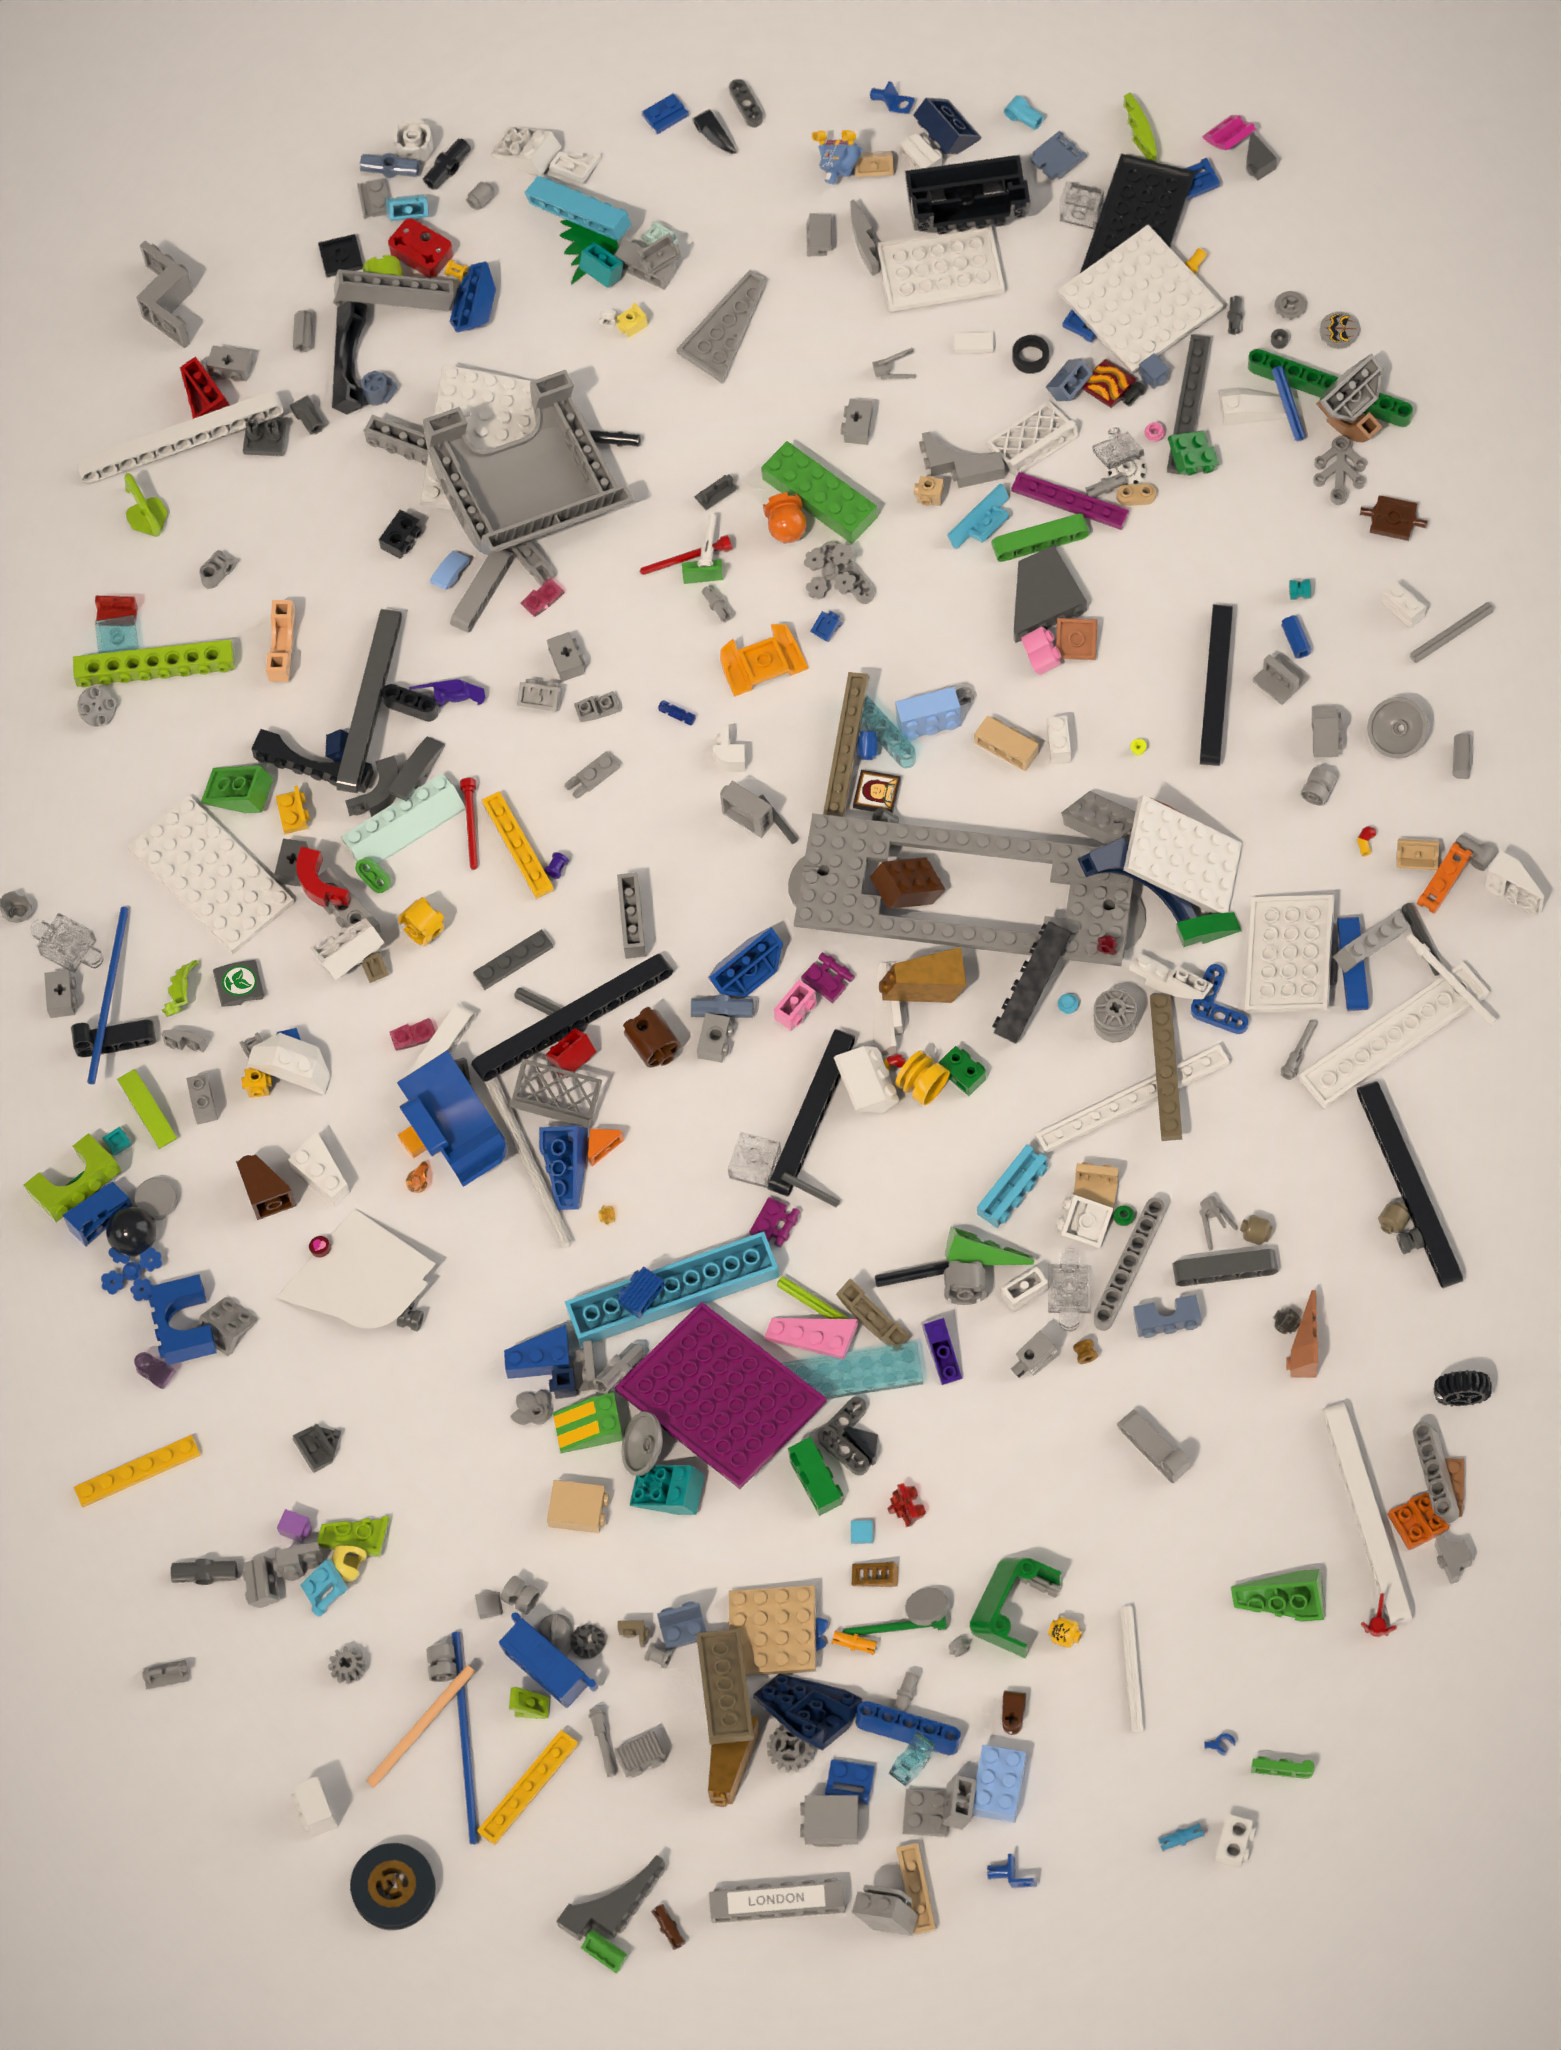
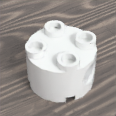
[393,118,433,163]

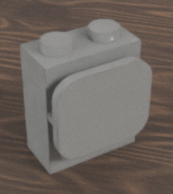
[800,1795,859,1847]
[852,1885,918,1936]

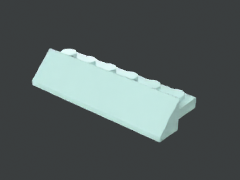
[341,773,466,870]

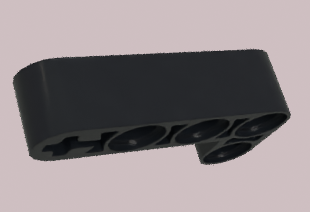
[71,1020,156,1057]

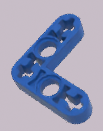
[1191,964,1248,1034]

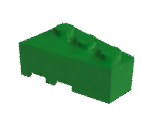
[788,1436,844,1516]

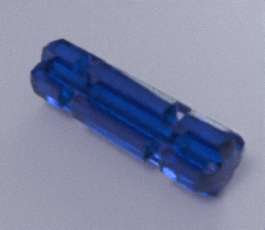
[658,700,696,725]

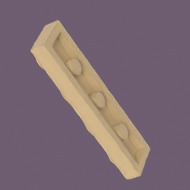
[896,1843,936,1935]

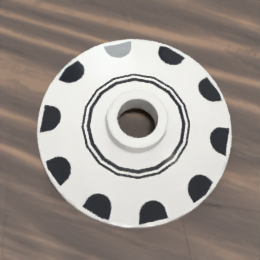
[1107,453,1146,487]

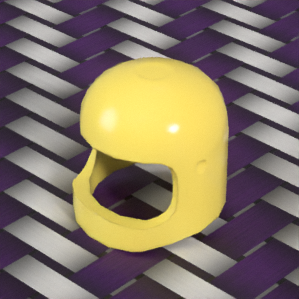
[331,1546,367,1582]

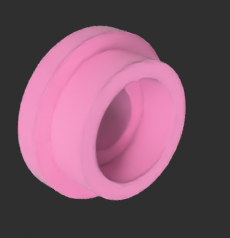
[1145,422,1164,442]

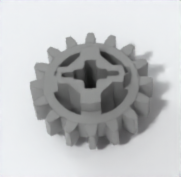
[767,1727,814,1773]

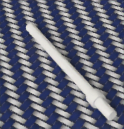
[1406,934,1496,1026]

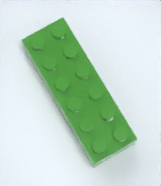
[761,441,878,544]

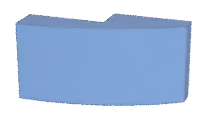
[430,551,469,590]

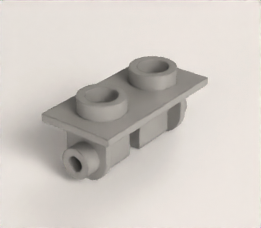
[142,1660,189,1689]

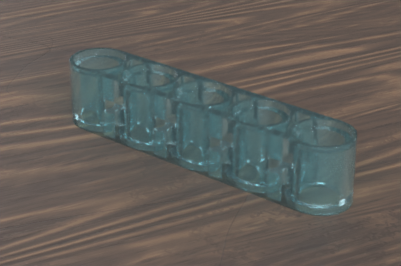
[861,694,916,768]

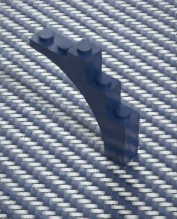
[1078,837,1197,923]

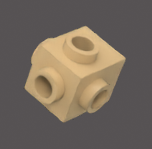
[914,476,944,506]

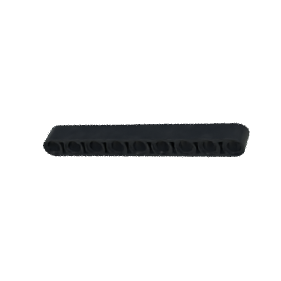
[1199,604,1233,766]
[768,1029,855,1197]

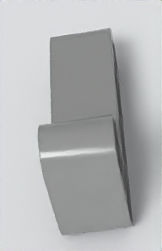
[1117,1410,1190,1483]

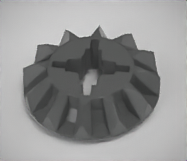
[570,1624,605,1658]

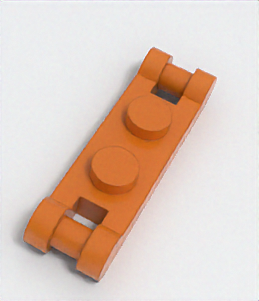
[1416,842,1473,914]

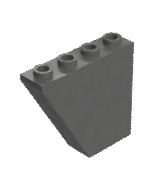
[1014,545,1087,643]

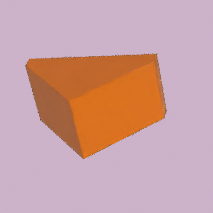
[588,1129,624,1167]

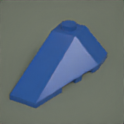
[539,1126,588,1210]

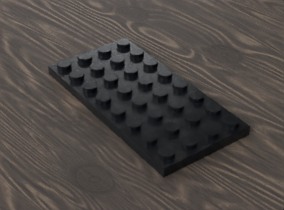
[1080,153,1195,273]

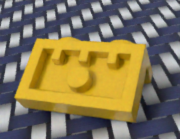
[276,786,310,834]

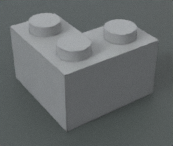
[1312,706,1342,757]

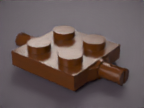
[1360,495,1428,541]

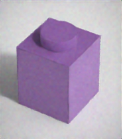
[277,1509,312,1543]

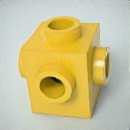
[241,1068,272,1098]

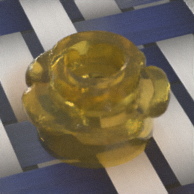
[598,1205,615,1225]

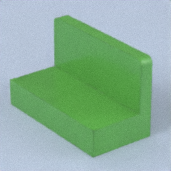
[682,559,723,584]

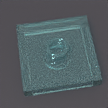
[95,615,139,654]

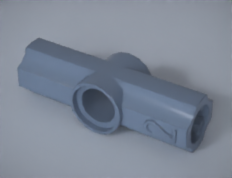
[360,153,419,178]
[691,995,753,1019]

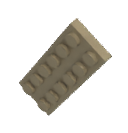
[696,1629,754,1744]

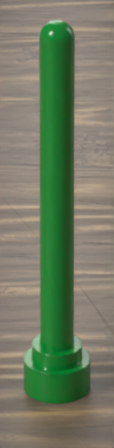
[842,1616,947,1636]

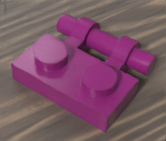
[801,952,855,1003]
[749,1197,800,1248]

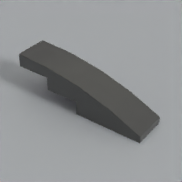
[388,736,445,801]

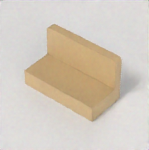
[855,151,894,177]

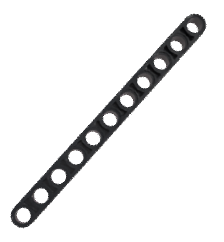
[471,954,673,1082]
[1357,1081,1463,1288]

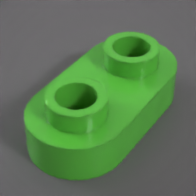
[355,857,391,893]

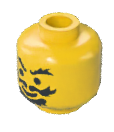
[1048,1616,1082,1648]

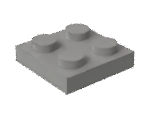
[902,1789,948,1837]

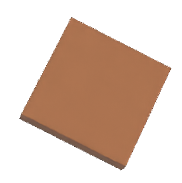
[1056,618,1098,660]

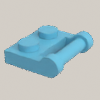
[301,1559,347,1616]

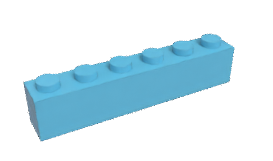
[525,176,631,241]

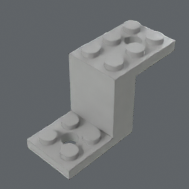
[136,241,193,349]

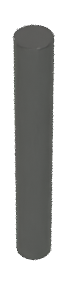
[759,795,798,844]
[781,1172,840,1207]

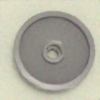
[1367,697,1428,758]
[622,1412,663,1476]

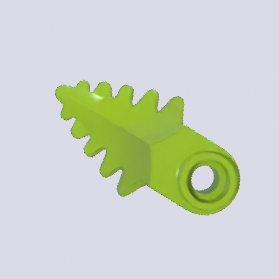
[162,960,199,1017]

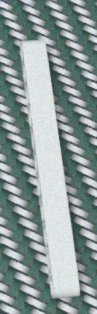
[77,391,283,483]
[1323,1403,1412,1626]

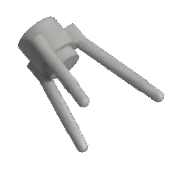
[872,348,917,380]
[1199,1196,1237,1251]

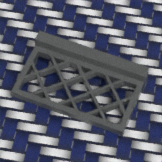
[508,1059,602,1128]

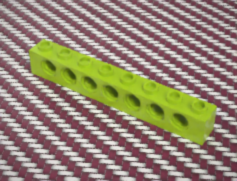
[73,639,235,687]

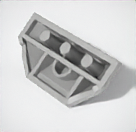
[1319,354,1383,422]

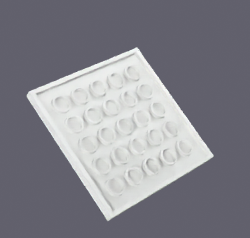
[1058,225,1223,375]

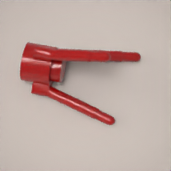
[1361,1593,1397,1637]

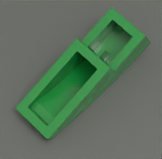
[1176,912,1241,947]

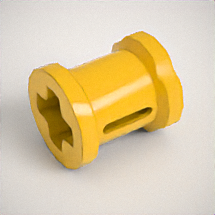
[445,259,469,282]

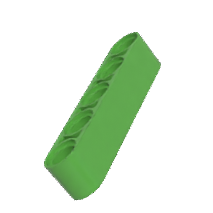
[991,514,1090,562]

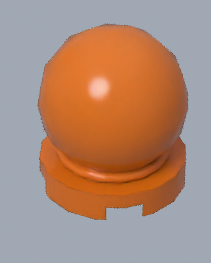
[763,492,806,544]

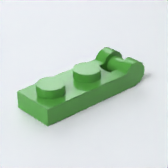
[1251,1756,1314,1779]

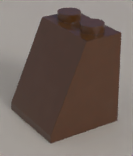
[236,1154,297,1220]

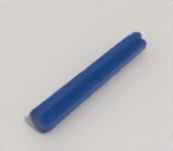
[1272,366,1306,441]

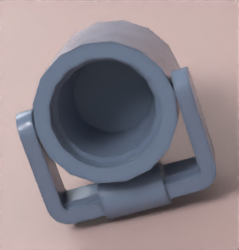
[361,371,398,405]

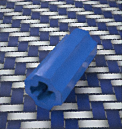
[1281,615,1312,659]

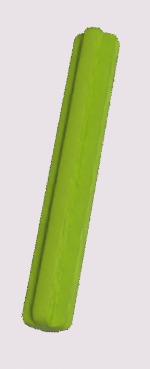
[777,1276,850,1319]

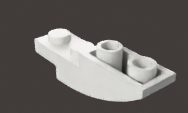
[1128,952,1213,999]

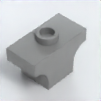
[1434,1536,1472,1584]

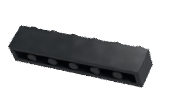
[992,921,1072,1044]

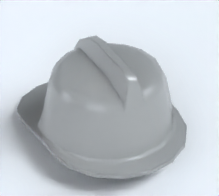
[538,1614,573,1657]

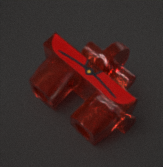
[887,1483,926,1527]

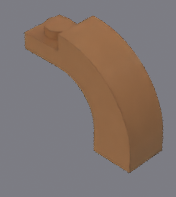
[1316,400,1382,442]

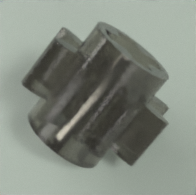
[1273,1308,1300,1334]

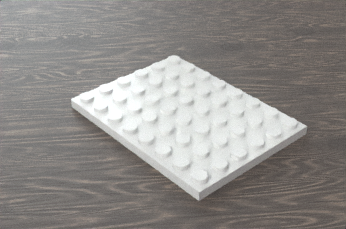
[420,365,536,510]

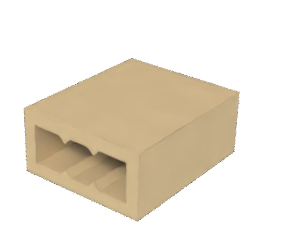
[547,1480,609,1533]

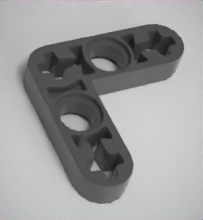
[818,1397,869,1475]

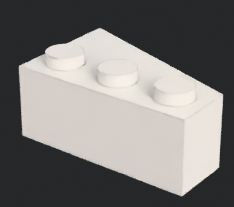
[288,1131,350,1207]

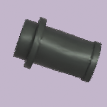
[1121,381,1145,407]

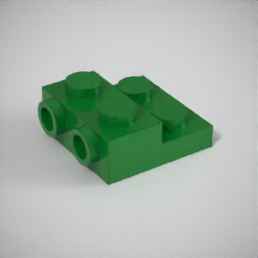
[1167,431,1219,476]

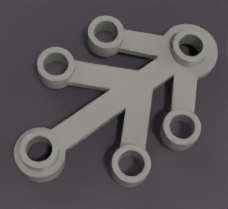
[1313,436,1366,505]

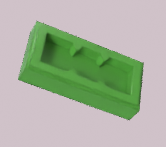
[581,1929,628,1974]

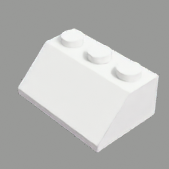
[834,1046,900,1114]

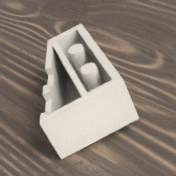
[310,918,384,980]

